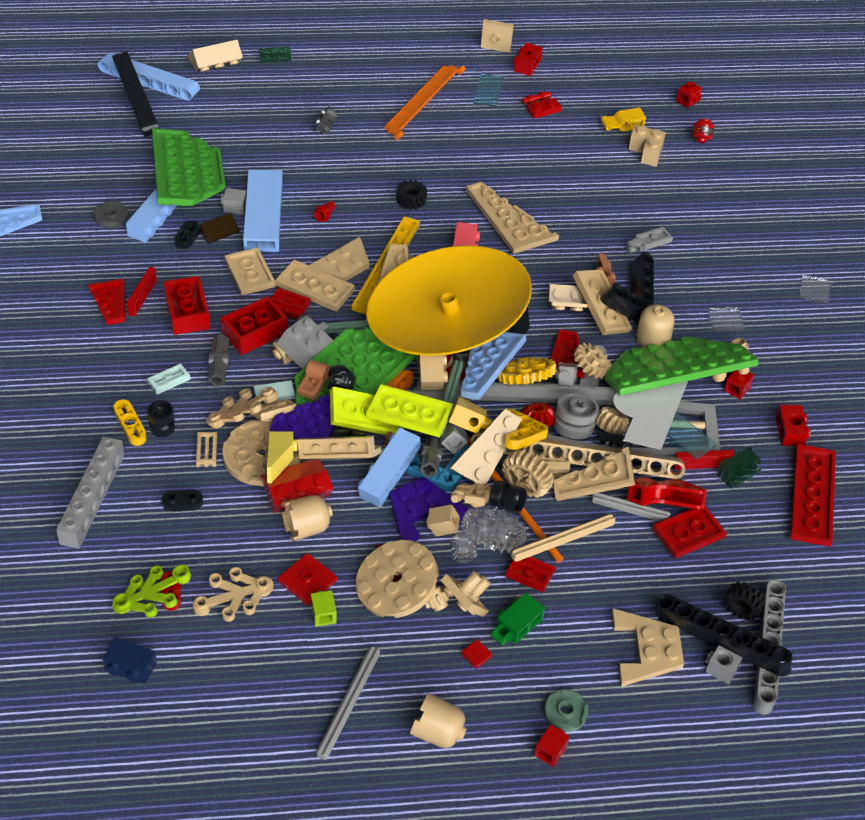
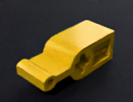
[601,108,646,131]

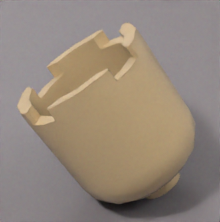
[636,304,674,347]
[281,495,333,542]
[410,693,467,748]

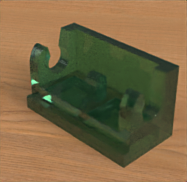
[717,447,762,489]

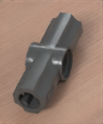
[208,334,230,386]
[420,435,443,478]

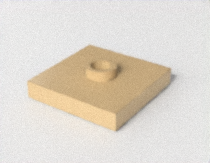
[481,19,514,53]

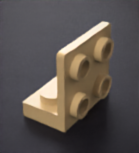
[548,284,588,311]

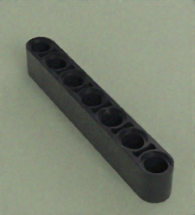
[112,51,159,137]
[656,594,792,677]

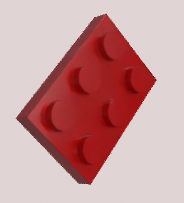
[653,506,727,559]

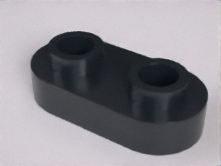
[175,221,200,249]
[597,432,633,449]
[162,490,203,512]

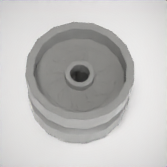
[553,393,599,439]

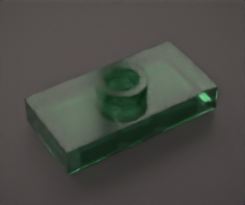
[259,47,291,62]

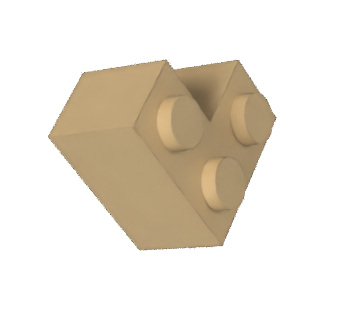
[629,125,666,167]
[418,355,448,390]

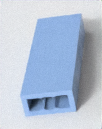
[243,169,283,252]

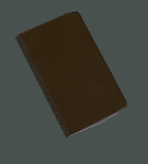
[200,213,240,243]

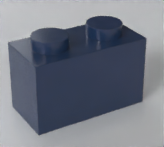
[102,637,157,684]

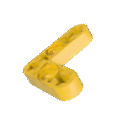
[504,409,549,450]

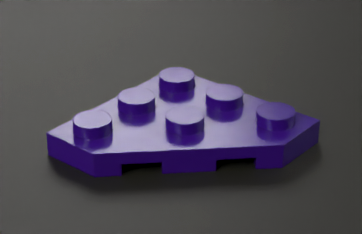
[269,395,335,440]

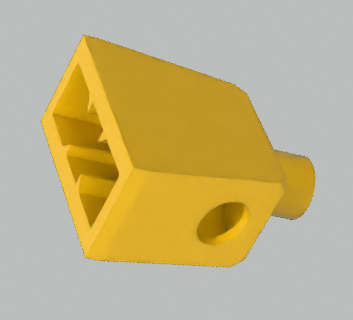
[449,397,493,434]

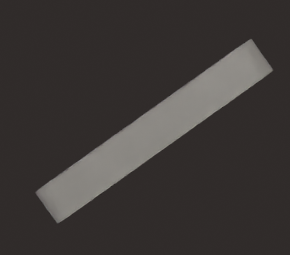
[753,580,786,715]

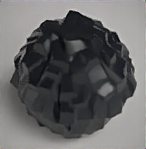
[326,365,356,390]

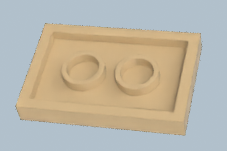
[224,247,276,296]

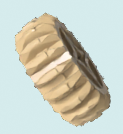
[502,449,555,498]

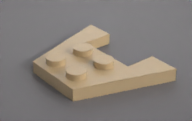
[612,609,684,687]

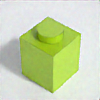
[311,590,337,627]

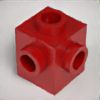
[676,81,702,108]

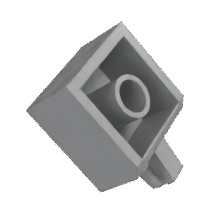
[276,315,333,369]

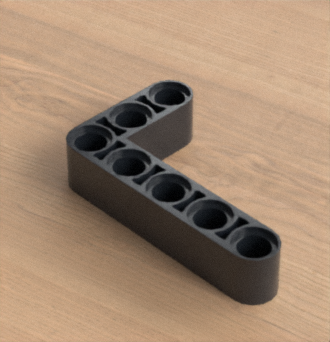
[601,252,654,323]

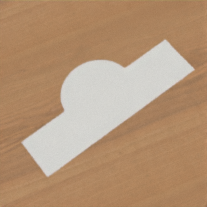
[613,381,688,450]

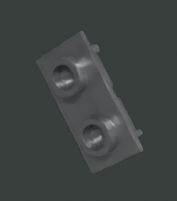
[314,103,338,134]

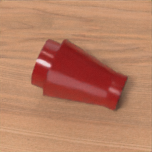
[314,201,336,222]

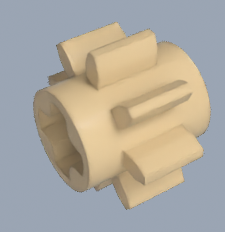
[425,585,450,611]

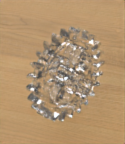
[462,505,528,553]

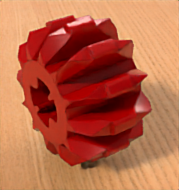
[522,402,554,428]

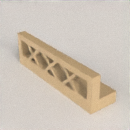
[297,436,382,459]

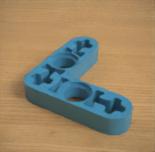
[406,445,470,491]

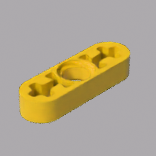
[114,399,147,446]

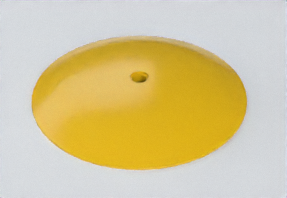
[366,245,532,356]

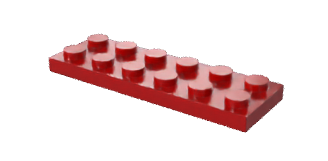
[790,444,836,547]

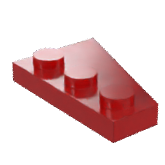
[88,279,125,325]
[551,329,585,379]

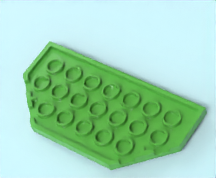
[152,128,225,206]
[295,327,418,437]
[605,337,758,396]

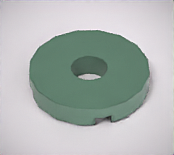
[544,689,588,732]

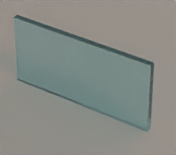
[473,73,504,107]
[667,412,717,459]

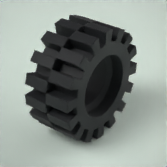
[396,180,427,210]
[723,581,765,620]

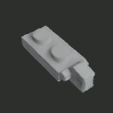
[626,227,673,253]

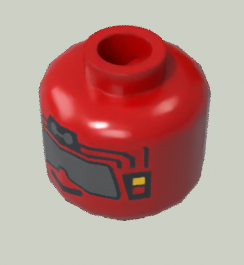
[692,119,714,143]

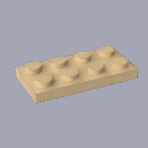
[275,259,355,312]
[573,270,633,335]

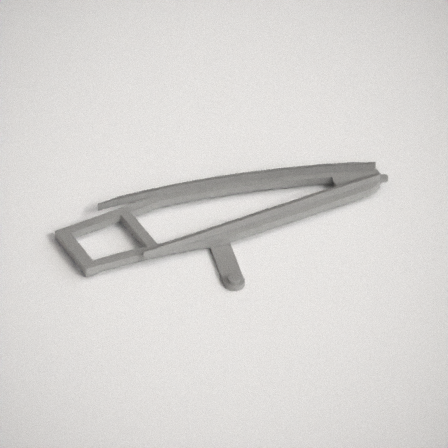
[406,345,720,462]

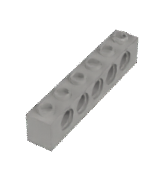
[56,436,125,549]

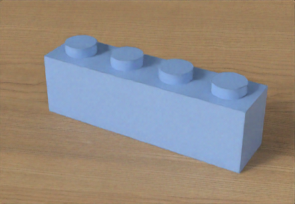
[126,189,179,243]
[358,428,421,508]

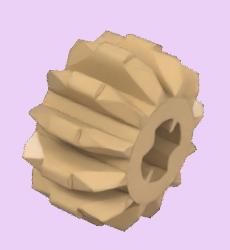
[596,407,630,435]

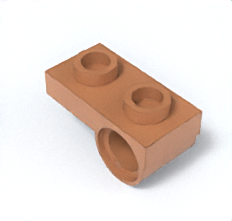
[596,254,616,286]
[297,359,331,401]

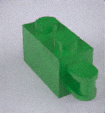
[491,592,545,646]

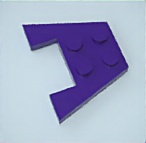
[389,477,472,542]

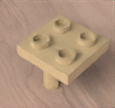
[441,571,491,617]

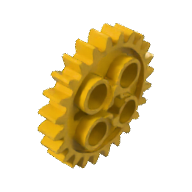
[496,357,557,385]

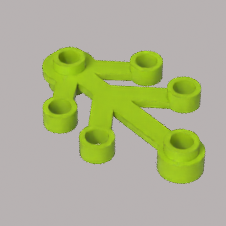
[112,565,191,618]

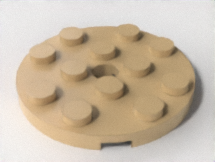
[223,420,302,486]
[356,540,439,618]

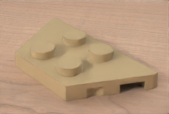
[309,237,369,281]

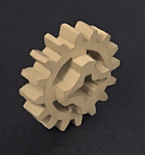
[573,343,611,379]

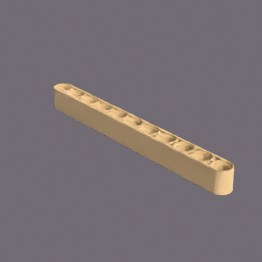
[471,430,685,479]

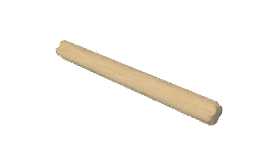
[511,514,615,562]

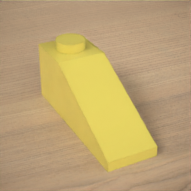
[267,431,297,483]

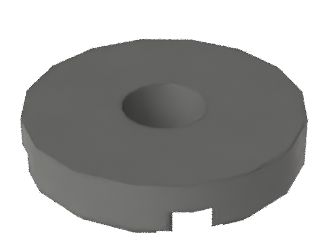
[94,201,129,228]

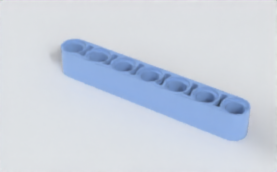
[98,53,200,101]

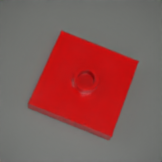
[278,553,338,606]

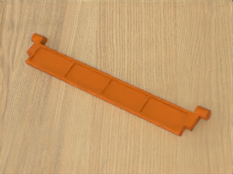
[384,65,465,140]

